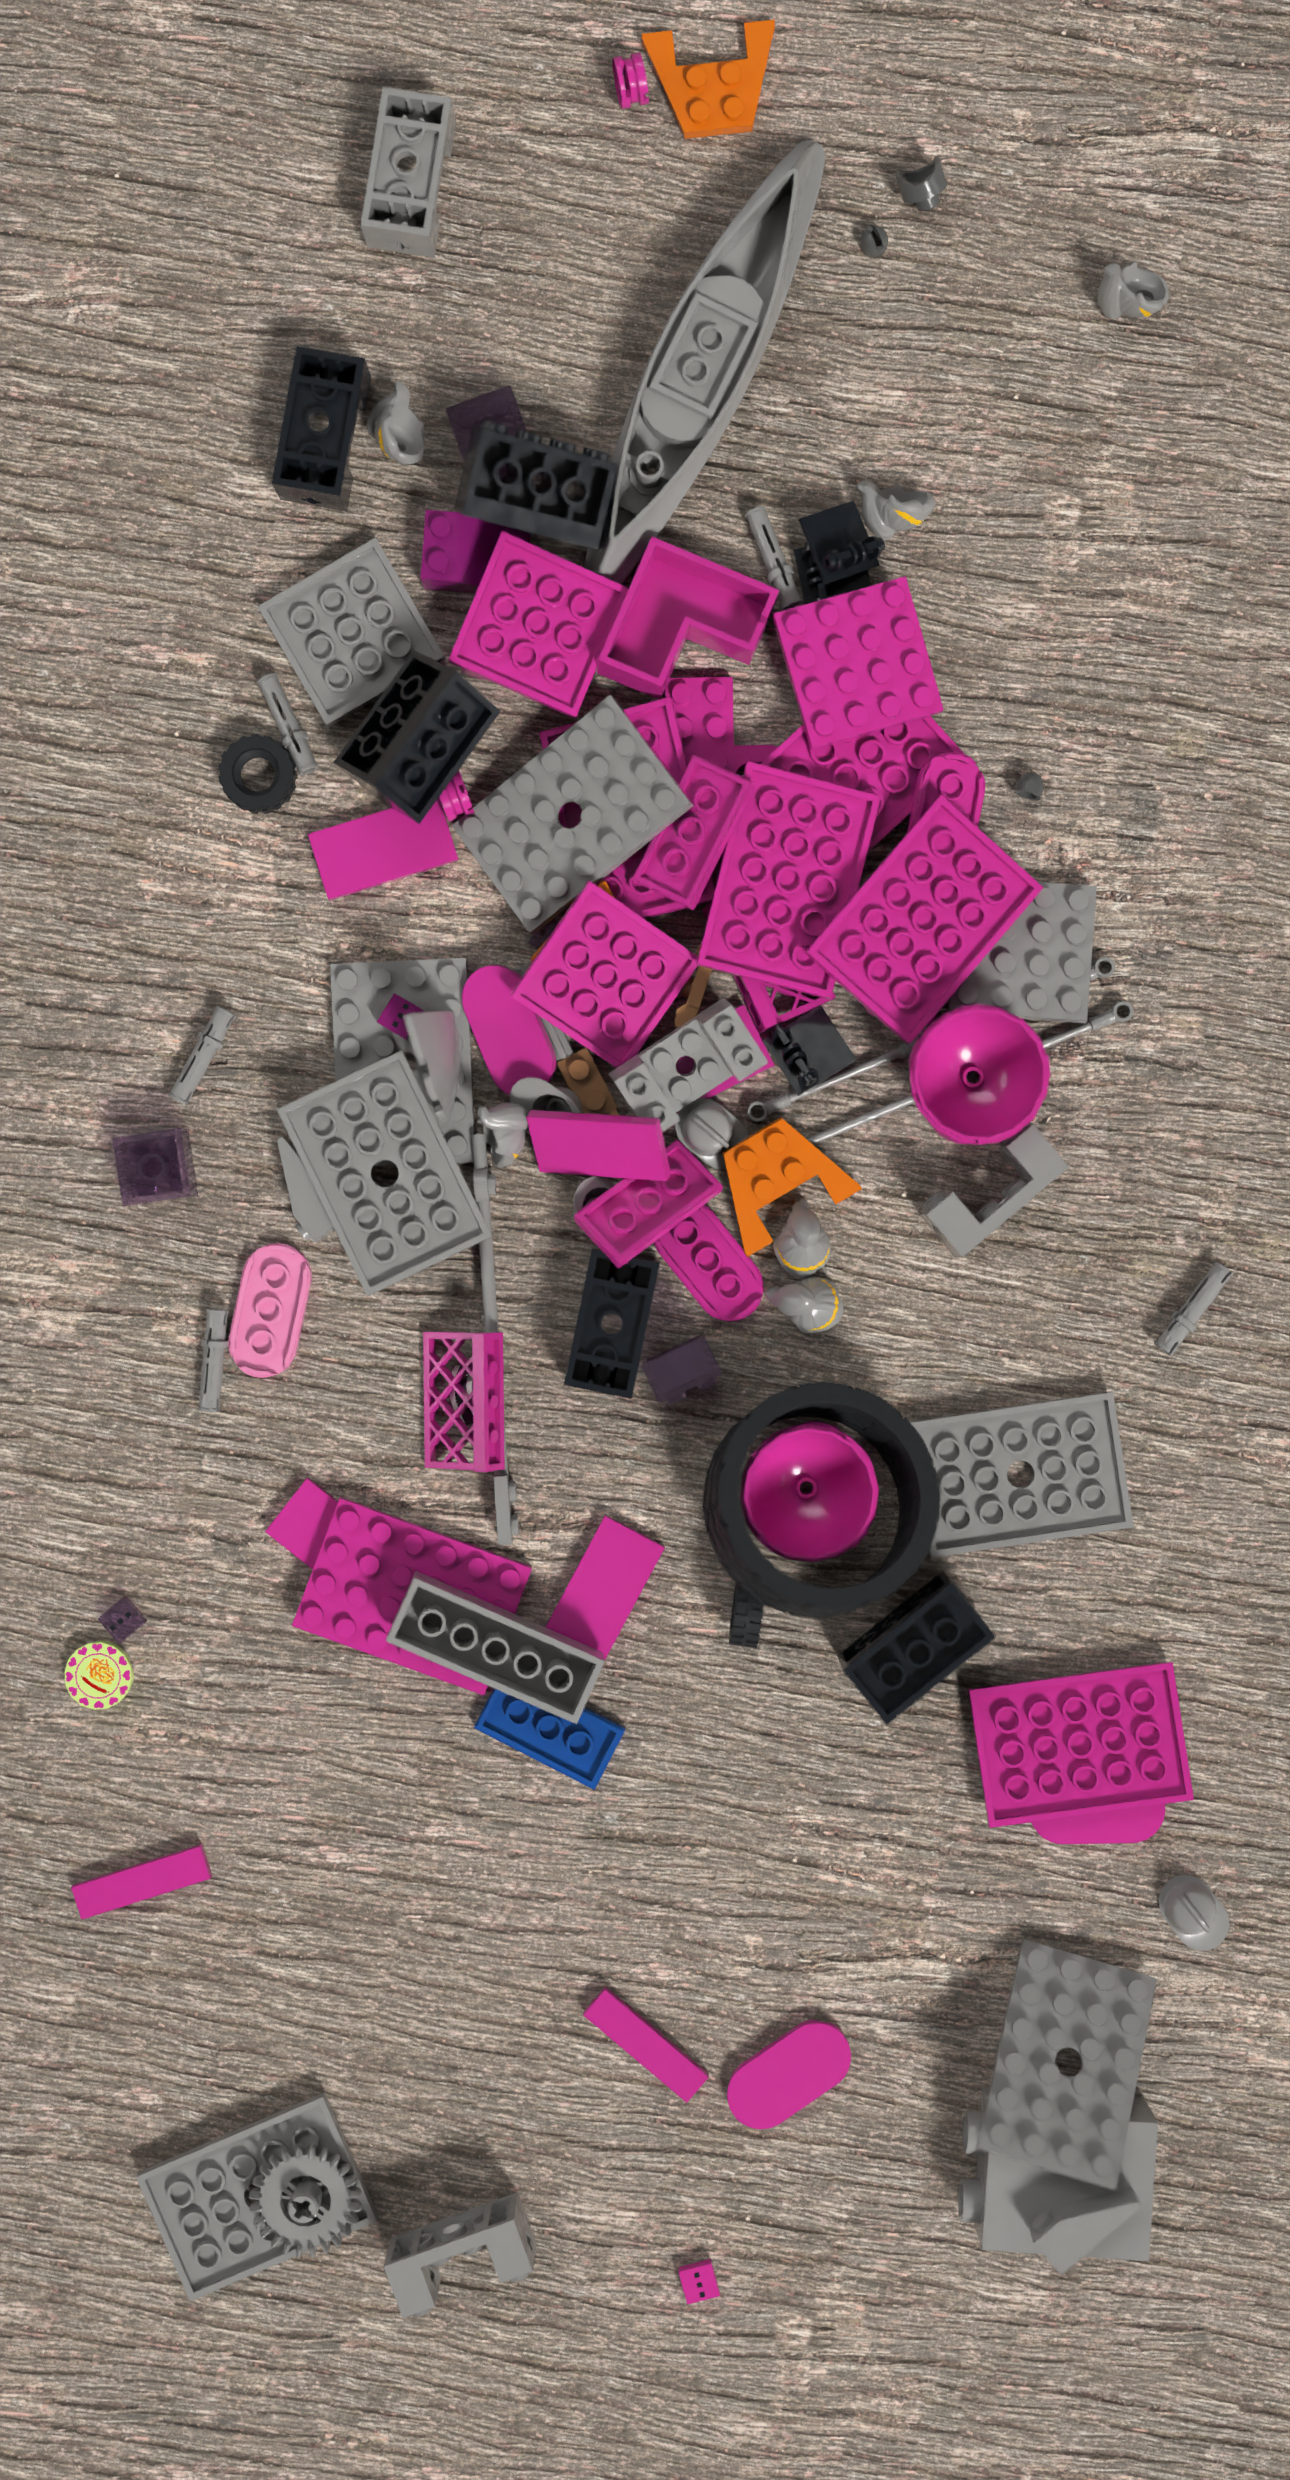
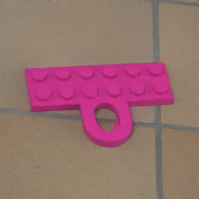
[665,677,778,884]

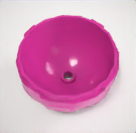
[909,1004,1051,1145]
[740,1421,879,1563]

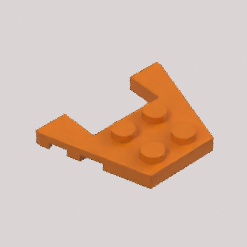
[642,19,775,139]
[723,1117,862,1257]

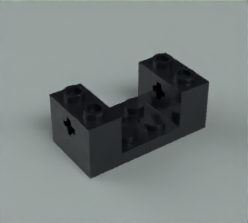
[272,346,372,512]
[564,1248,660,1399]

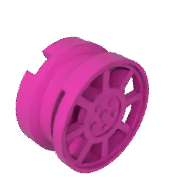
[612,52,649,110]
[439,770,475,822]

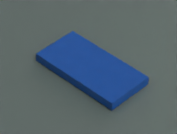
[474,1689,626,1790]

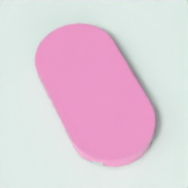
[228,1243,312,1378]

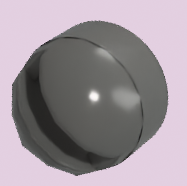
[860,225,888,258]
[1014,772,1044,800]

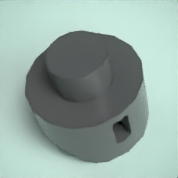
[895,156,947,211]

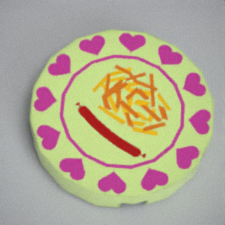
[64,1640,134,1710]

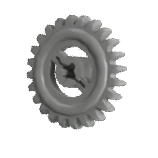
[249,2143,362,2258]

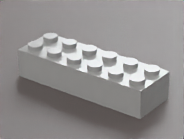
[386,1571,605,1724]

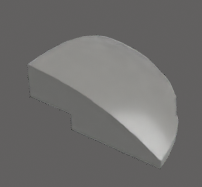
[404,1011,460,1123]

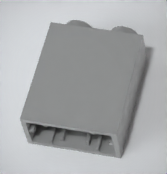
[958,2087,1158,2261]

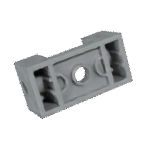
[361,87,456,258]
[608,998,768,1132]
[920,1124,1069,1257]
[383,2192,536,2318]

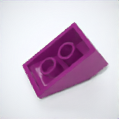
[420,510,531,593]

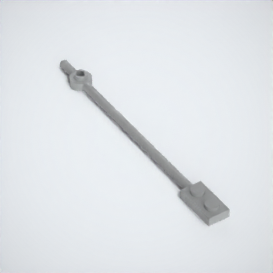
[472,1134,519,1545]

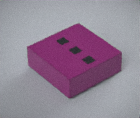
[377,993,425,1040]

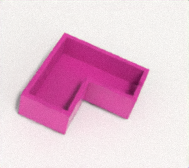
[597,537,779,700]

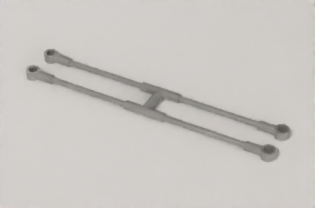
[747,957,1134,1145]

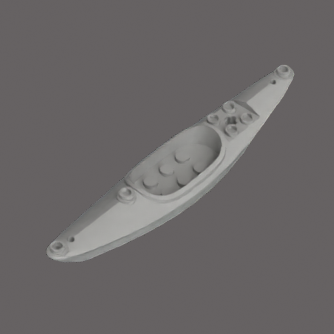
[584,140,826,585]

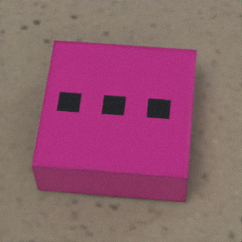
[678,2258,720,2305]

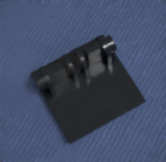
[798,501,885,585]
[793,542,871,604]
[763,1005,857,1096]

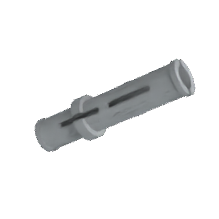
[745,506,803,611]
[257,673,319,776]
[168,1006,236,1105]
[1154,1262,1233,1357]
[198,1308,229,1412]

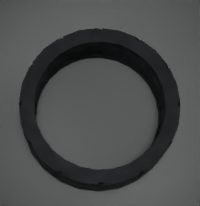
[702,1382,941,1618]

